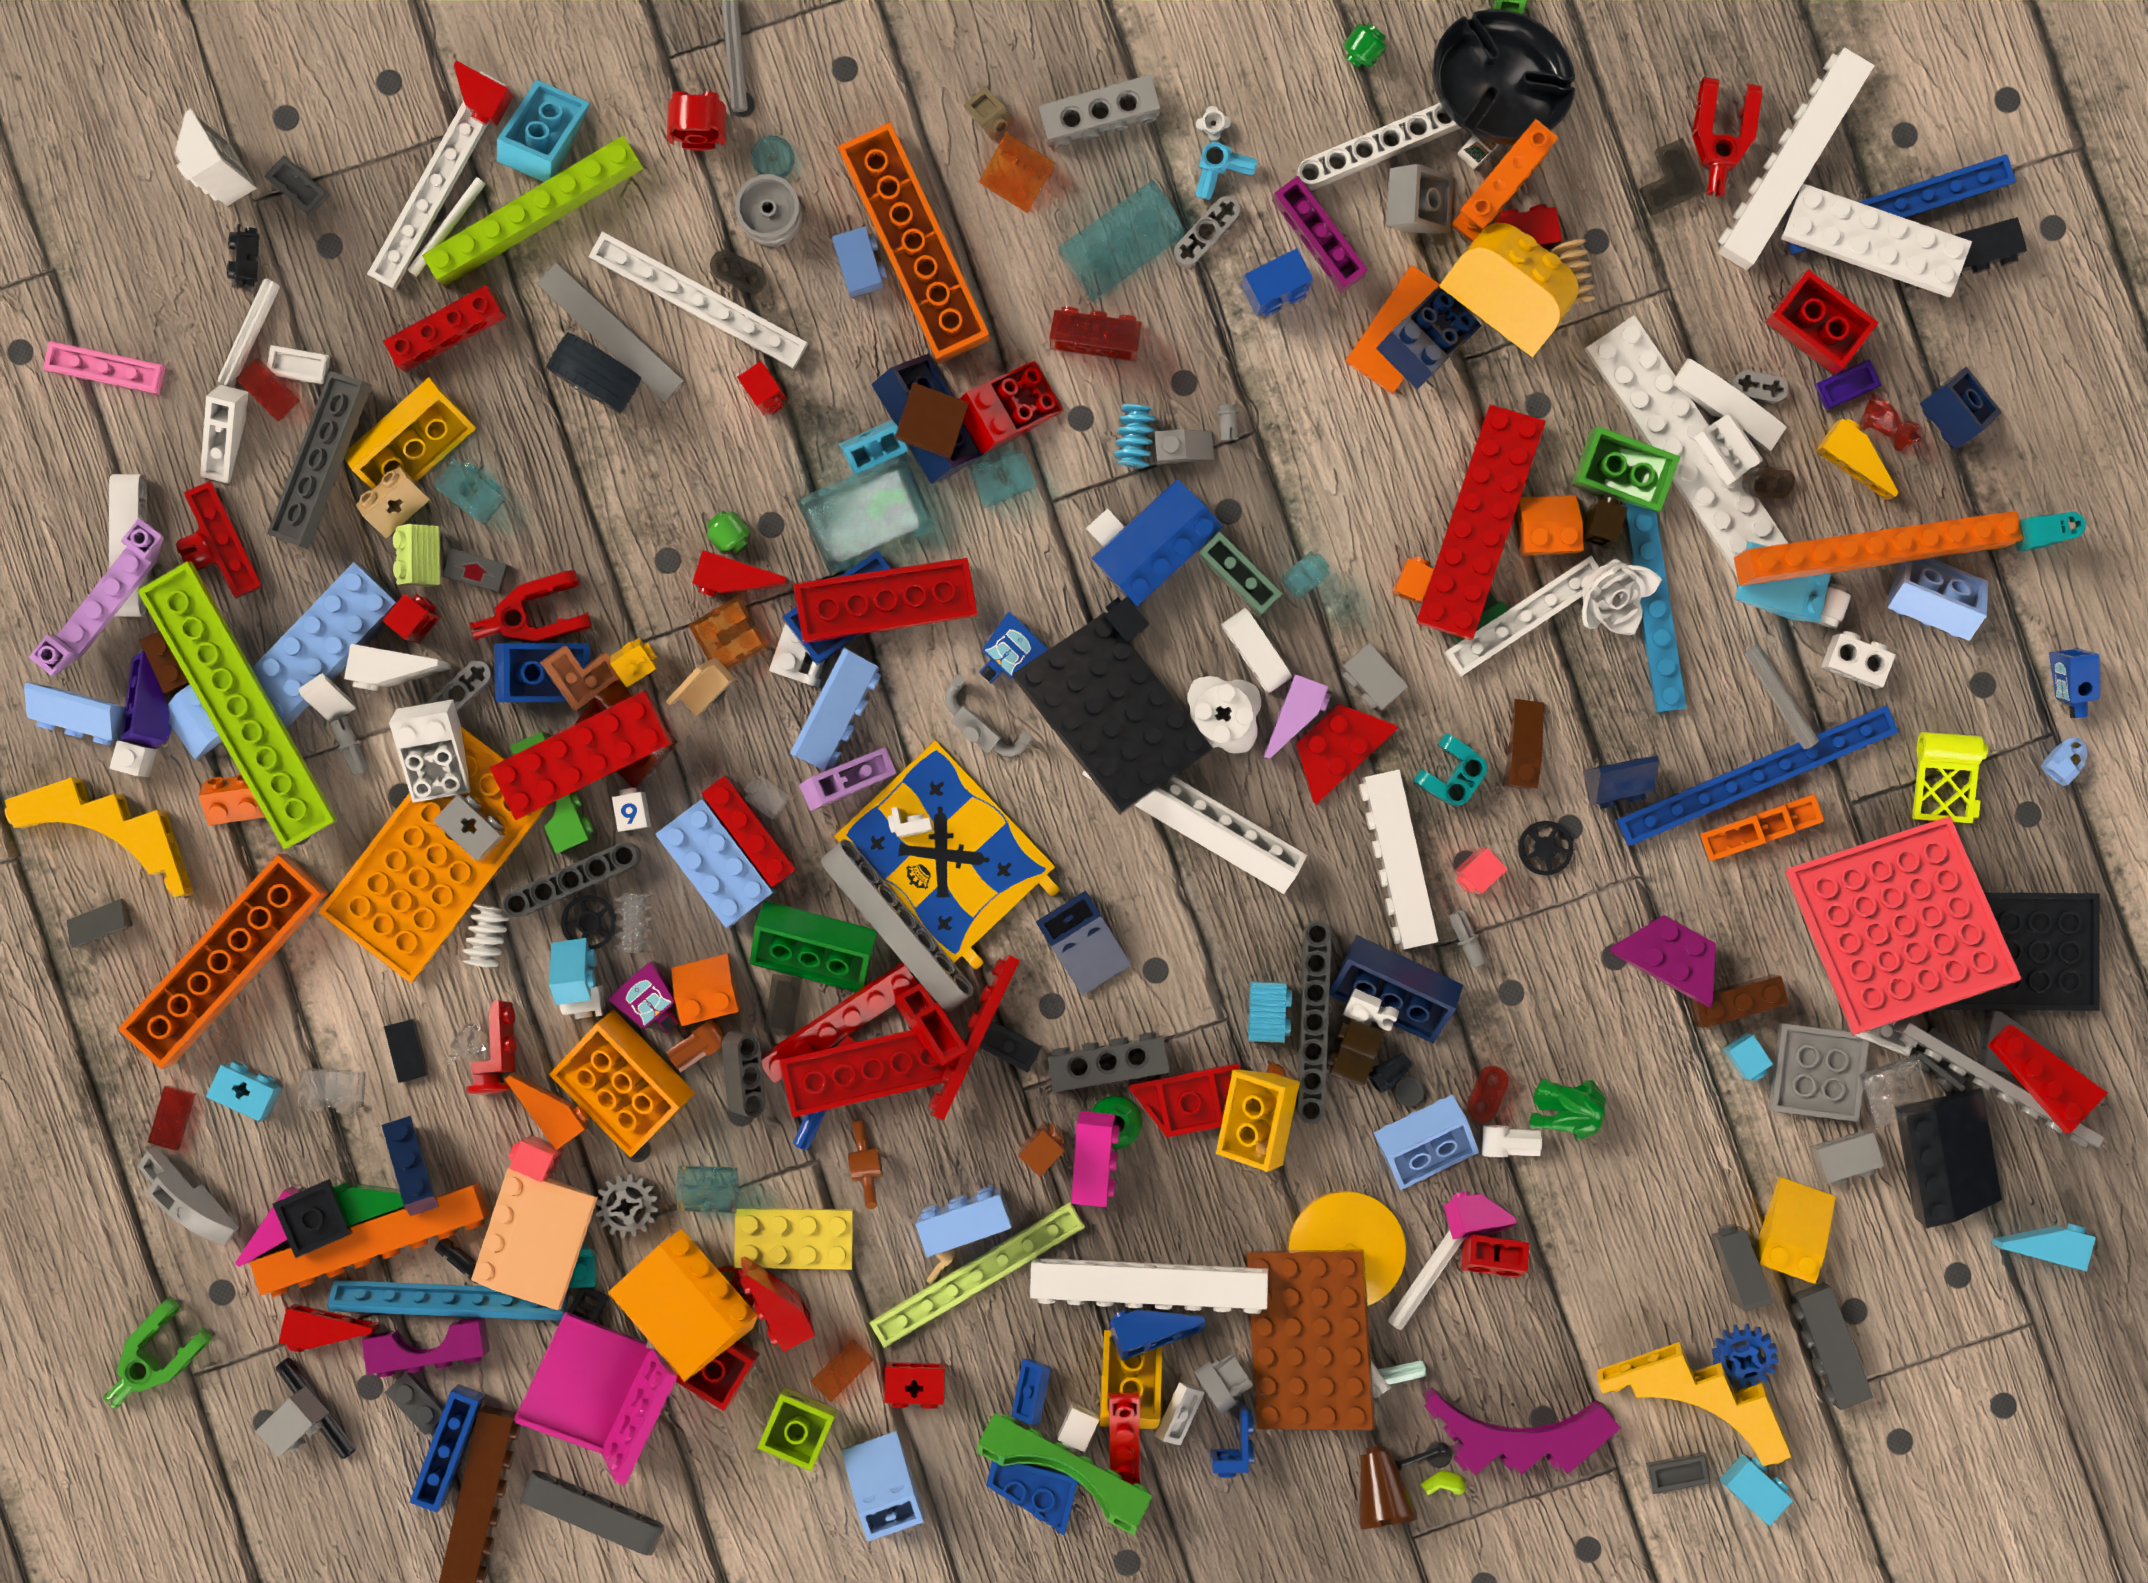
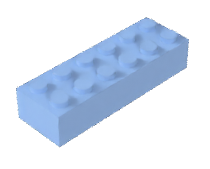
[252,562,399,729]

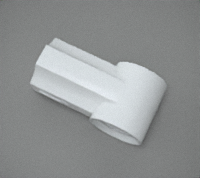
[1482,1125,1542,1157]

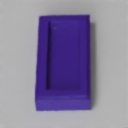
[1814,359,1882,411]

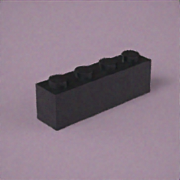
[1904,217,2027,289]

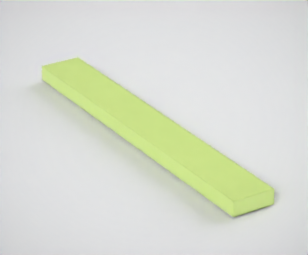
[869,1201,1086,1348]

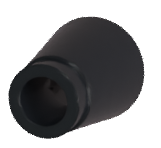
[1368,1052,1412,1093]

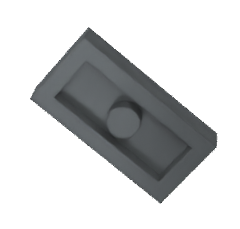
[384,1372,444,1435]

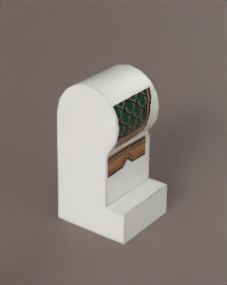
[1457,136,1501,170]

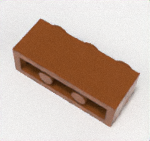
[1018,1121,1065,1177]

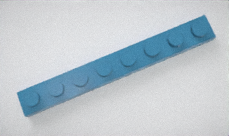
[1622,502,1687,713]
[327,1280,569,1321]

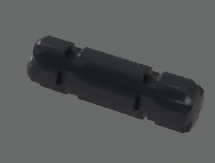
[435,1238,478,1284]

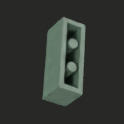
[1198,532,1283,617]

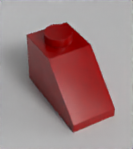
[453,60,514,126]

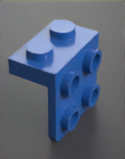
[1210,1403,1254,1478]

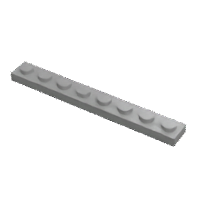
[1892,1020,2105,1148]

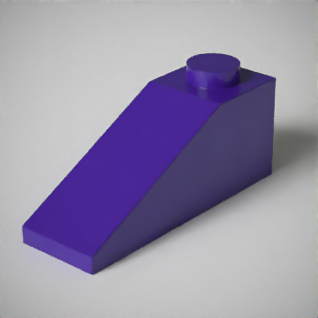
[120,651,171,749]

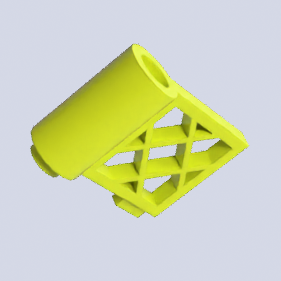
[1912,732,1988,823]

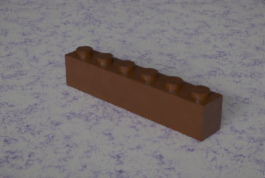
[439,1405,521,1583]

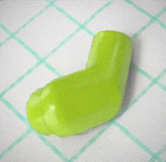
[1420,1470,1466,1496]

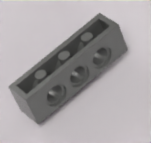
[1047,1032,1169,1093]

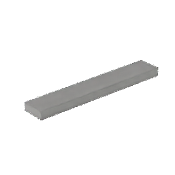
[536,263,685,403]

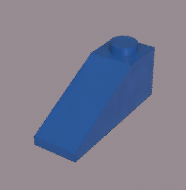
[1109,1310,1206,1361]

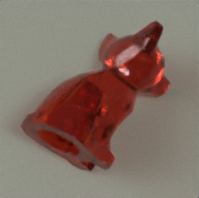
[1860,394,1922,451]

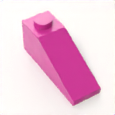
[235,1186,300,1267]

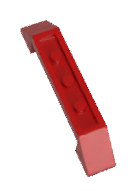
[1109,1392,1140,1485]

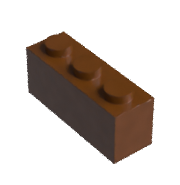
[1688,974,1789,1028]

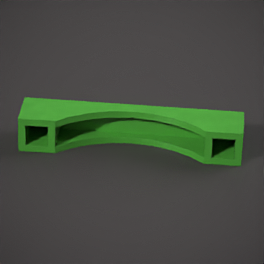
[977,1413,1153,1536]

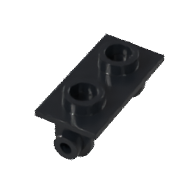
[227,224,260,288]

